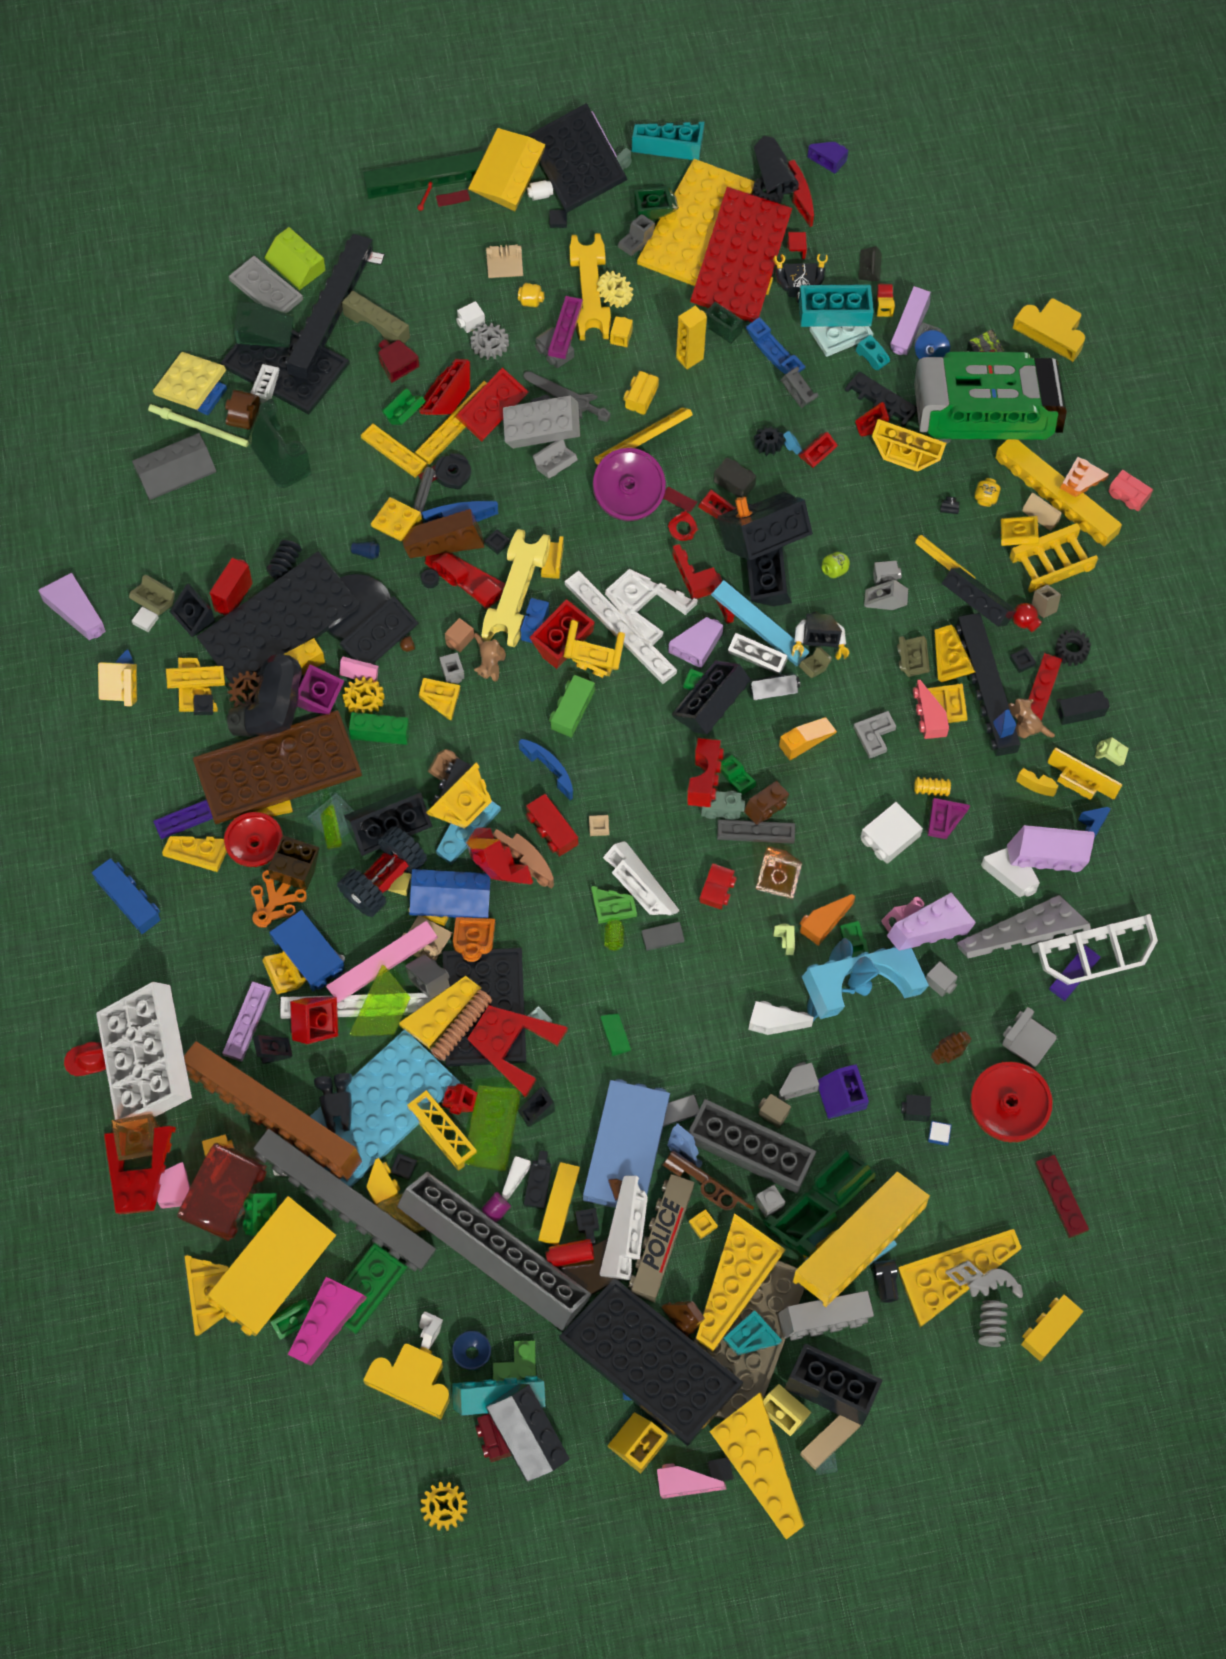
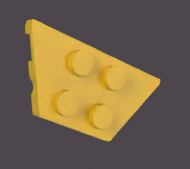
[426,762,492,829]
[185,1255,229,1336]

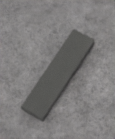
[717,819,795,844]

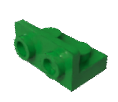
[382,388,426,425]
[243,1193,277,1236]

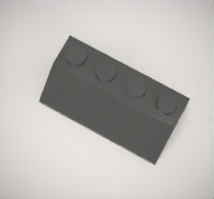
[132,433,216,500]

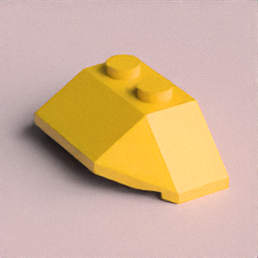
[872,419,947,472]

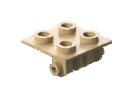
[486,244,523,278]
[402,916,453,961]

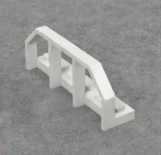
[1031,914,1158,985]

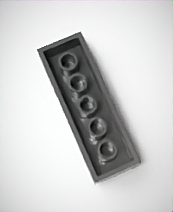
[689,1099,816,1194]

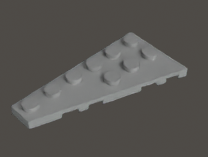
[957,895,1091,958]

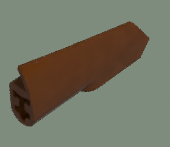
[663,1150,754,1210]

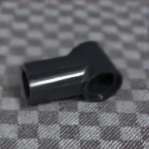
[873,1260,899,1303]

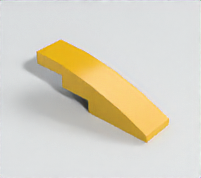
[538,1162,580,1245]

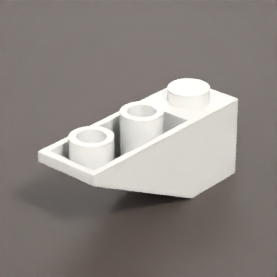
[749,1001,814,1035]

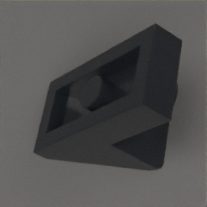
[253,1035,293,1064]

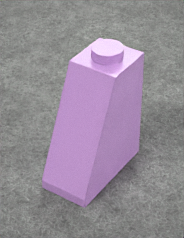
[668,617,723,668]

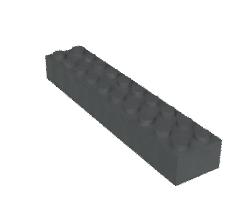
[397,1172,591,1330]

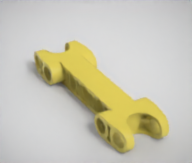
[482,529,550,647]

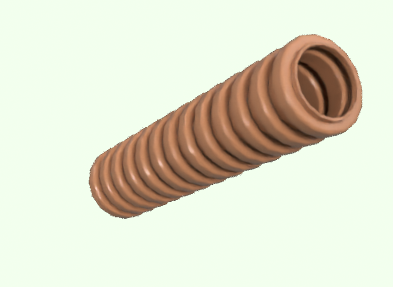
[431,990,492,1061]

